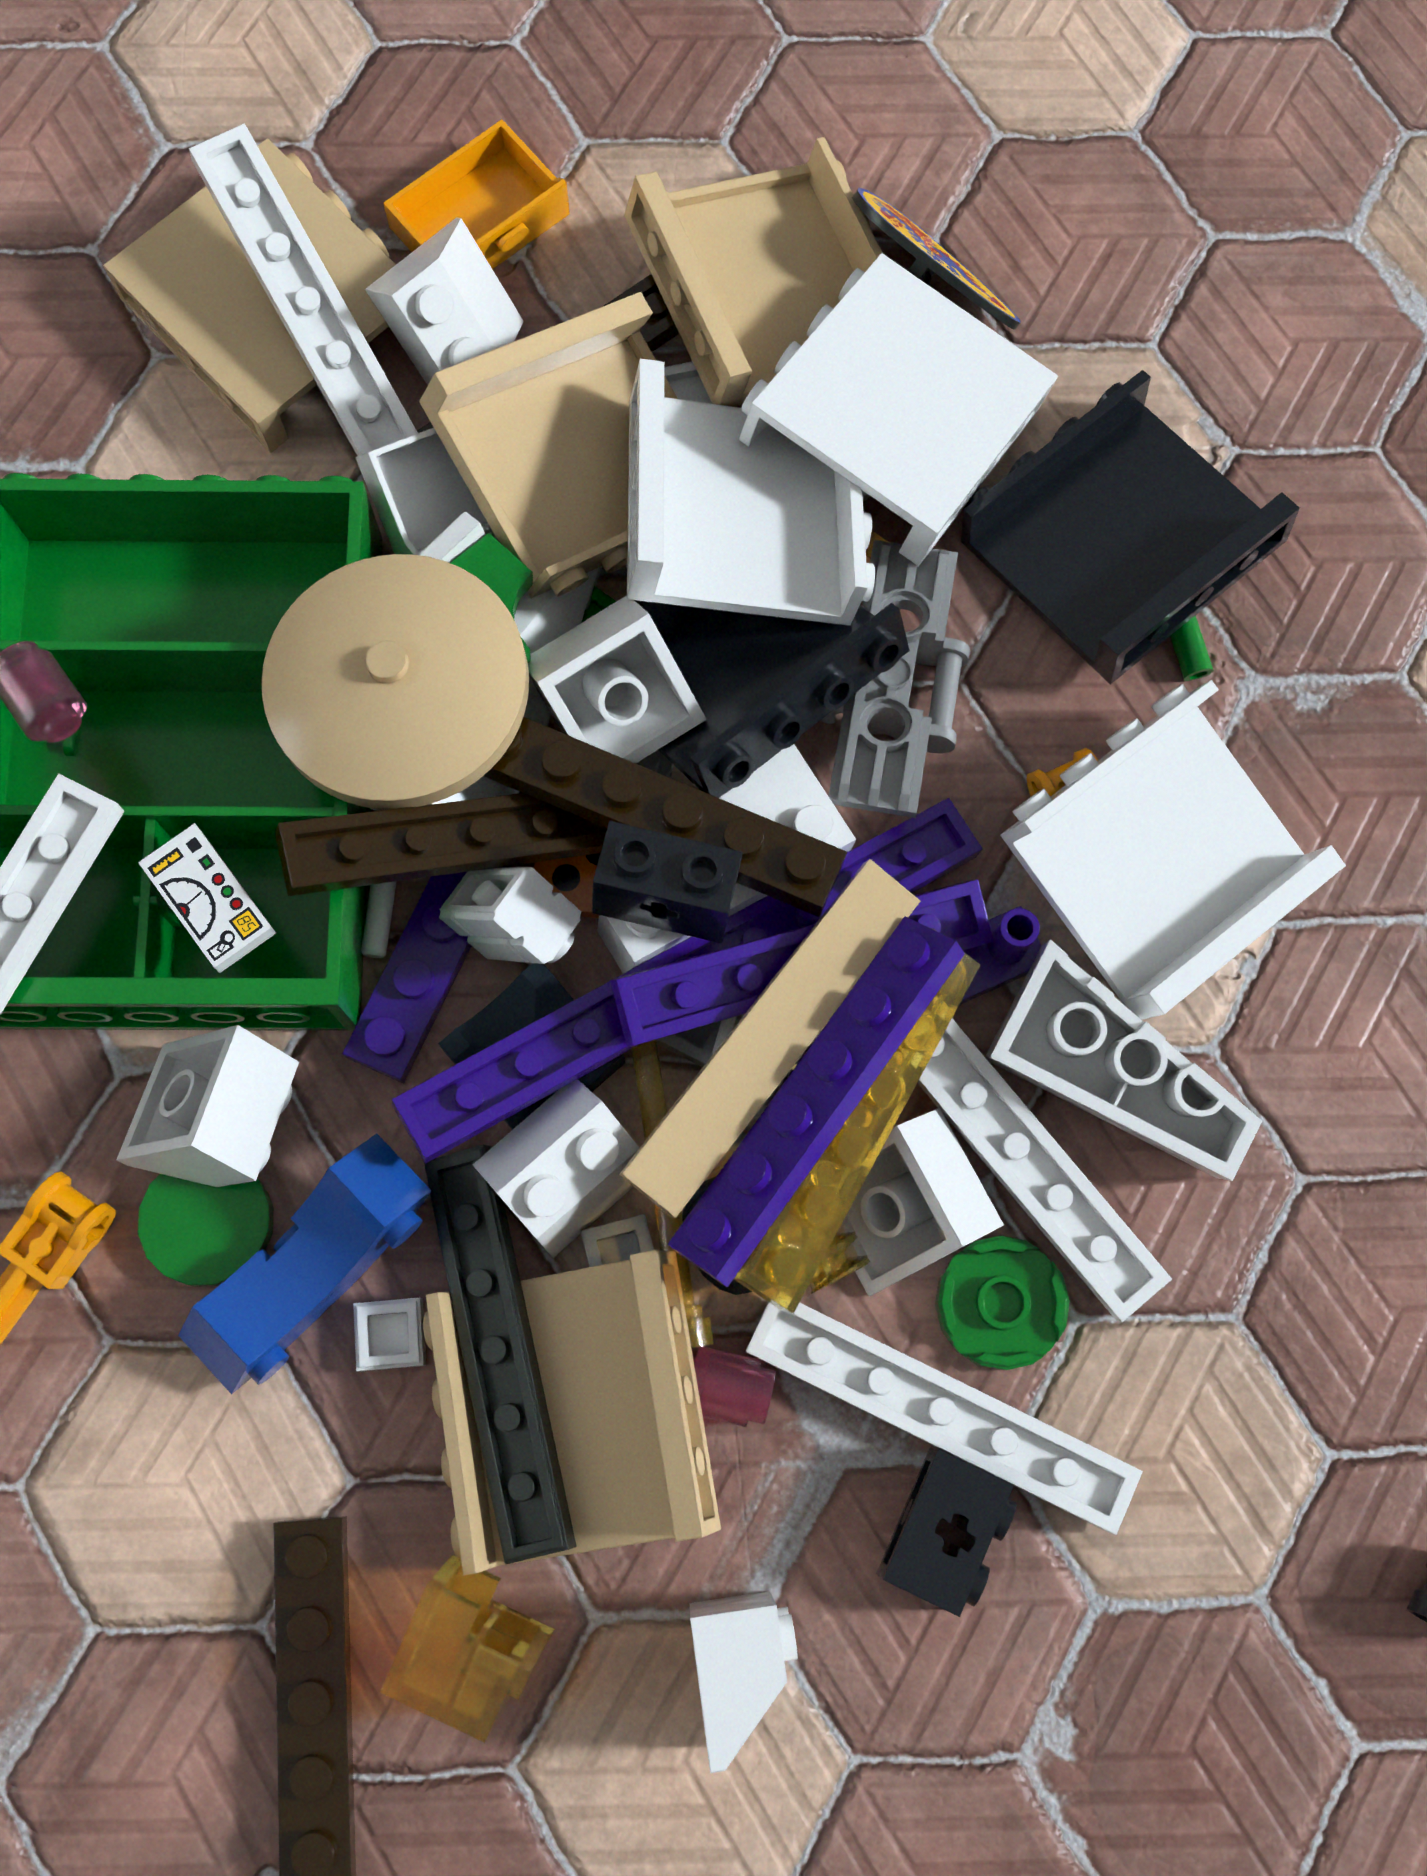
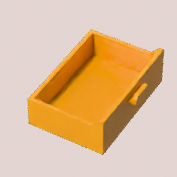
[383,119,570,270]

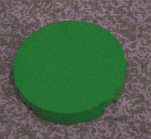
[138,1174,274,1287]
[935,1236,1070,1370]

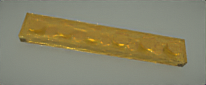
[734,929,980,1314]

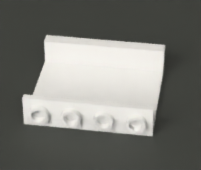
[739,253,1058,566]
[627,358,875,625]
[1000,680,1346,1020]

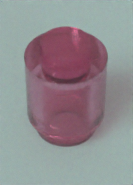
[0,641,87,743]
[693,1346,776,1427]

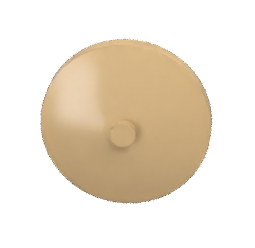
[262,554,529,809]

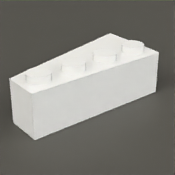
[597,744,856,974]
[985,939,1262,1181]

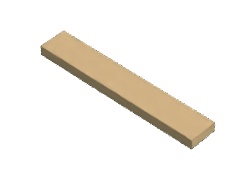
[619,859,921,1218]

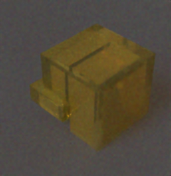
[380,1555,555,1743]

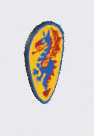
[852,187,1021,330]

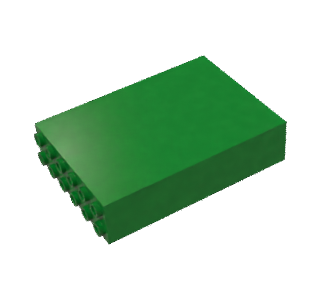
[0,473,382,1031]

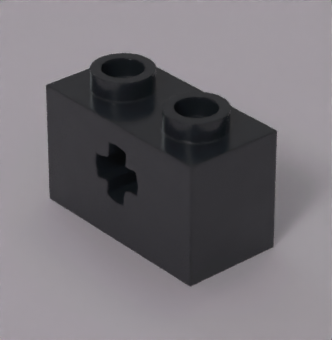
[592,821,743,944]
[876,1447,1017,1617]

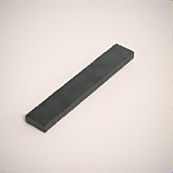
[424,1144,577,1565]

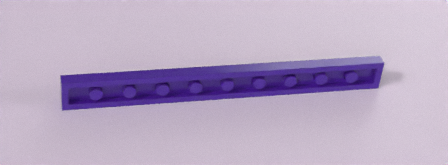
[392,798,983,1164]

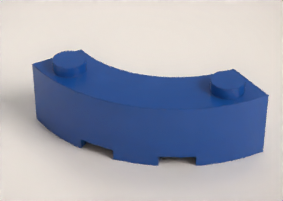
[178,1133,431,1394]

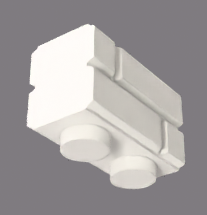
[439,867,581,964]

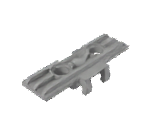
[821,540,970,818]

